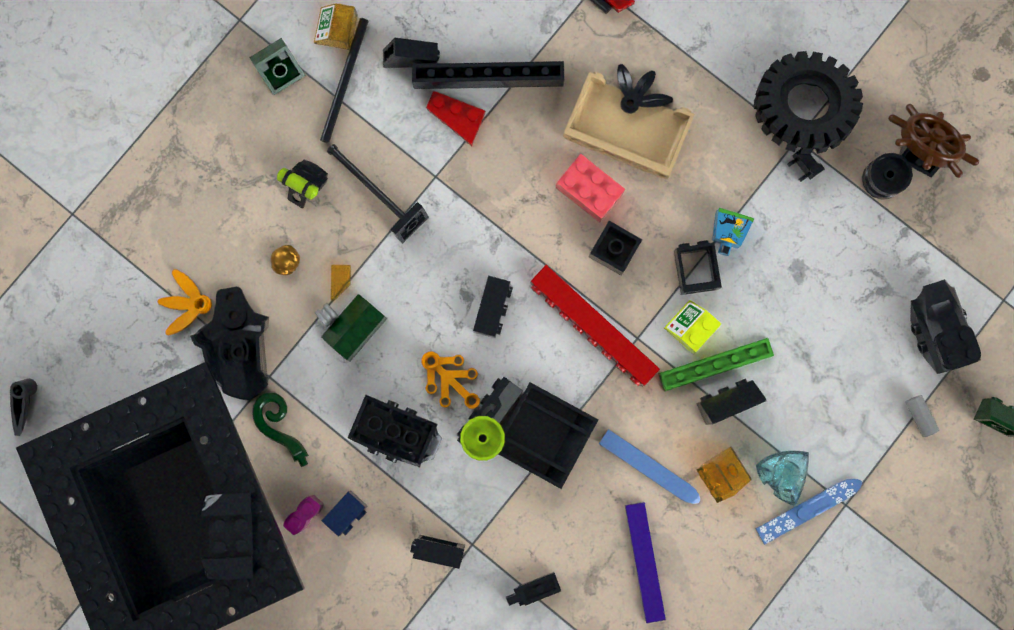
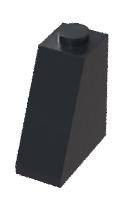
[383,37,440,68]

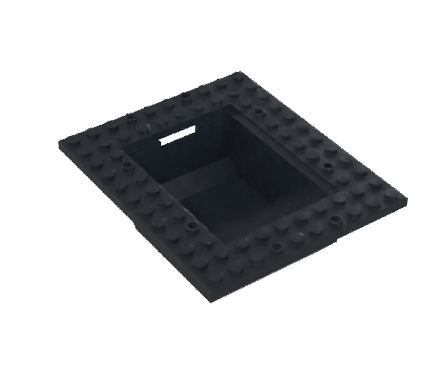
[16,362,305,630]

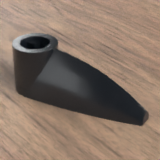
[10,378,37,436]

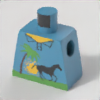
[712,208,754,256]

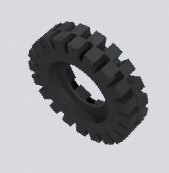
[754,51,863,154]

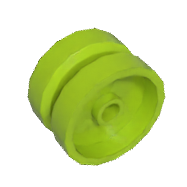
[460,416,505,461]

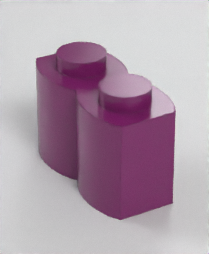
[283,495,324,535]

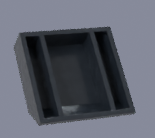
[498,382,599,489]

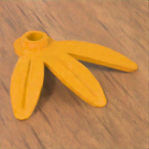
[157,269,212,336]

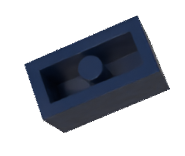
[321,490,367,537]

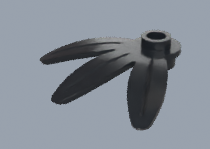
[617,64,673,114]

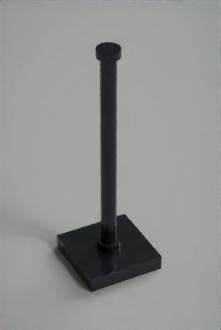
[327,144,429,244]

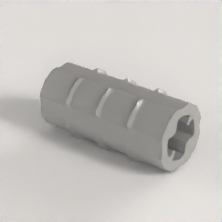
[905,395,939,437]

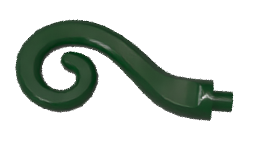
[252,392,309,467]

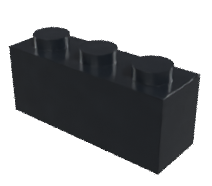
[473,275,513,338]

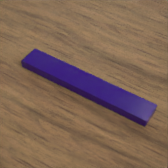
[625,502,666,623]

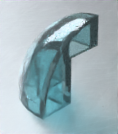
[756,451,809,506]

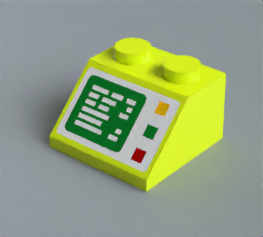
[664,300,721,354]

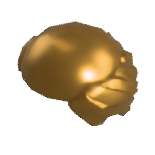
[270,245,300,275]

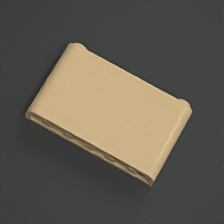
[563,72,695,179]

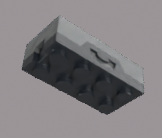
[457,377,523,443]

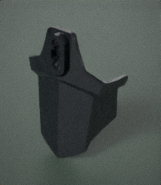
[190,286,269,400]

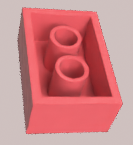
[556,154,625,223]

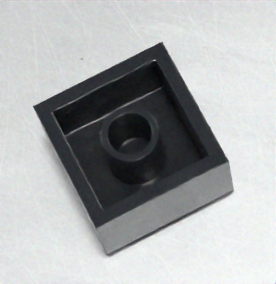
[588,221,643,276]

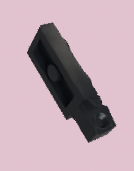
[506,572,561,606]

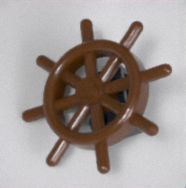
[888,104,979,178]

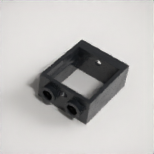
[674,240,722,295]
[410,535,465,569]

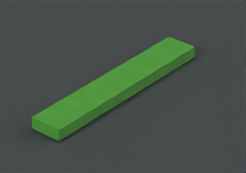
[658,338,774,392]

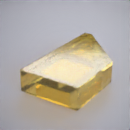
[331,265,351,301]

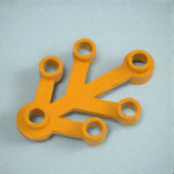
[421,351,480,409]

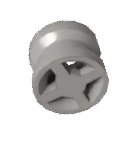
[315,303,339,327]

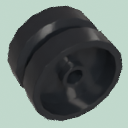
[862,153,913,200]

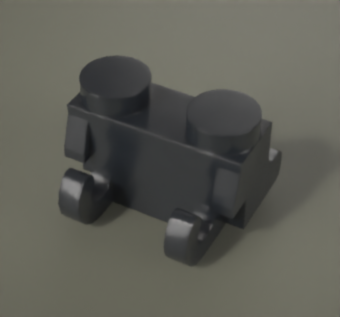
[787,149,825,182]

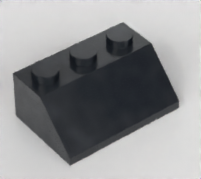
[696,378,767,425]

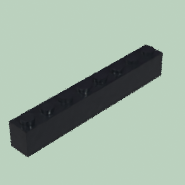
[412,61,564,89]

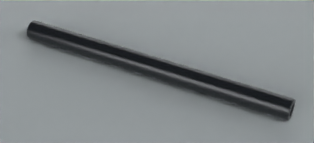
[320,18,369,143]

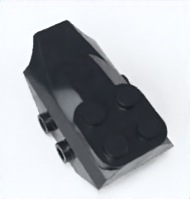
[910,279,981,374]
[348,395,442,467]

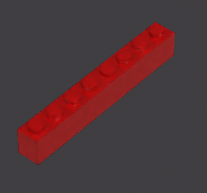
[530,265,660,387]

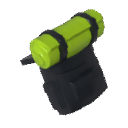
[277,159,328,208]

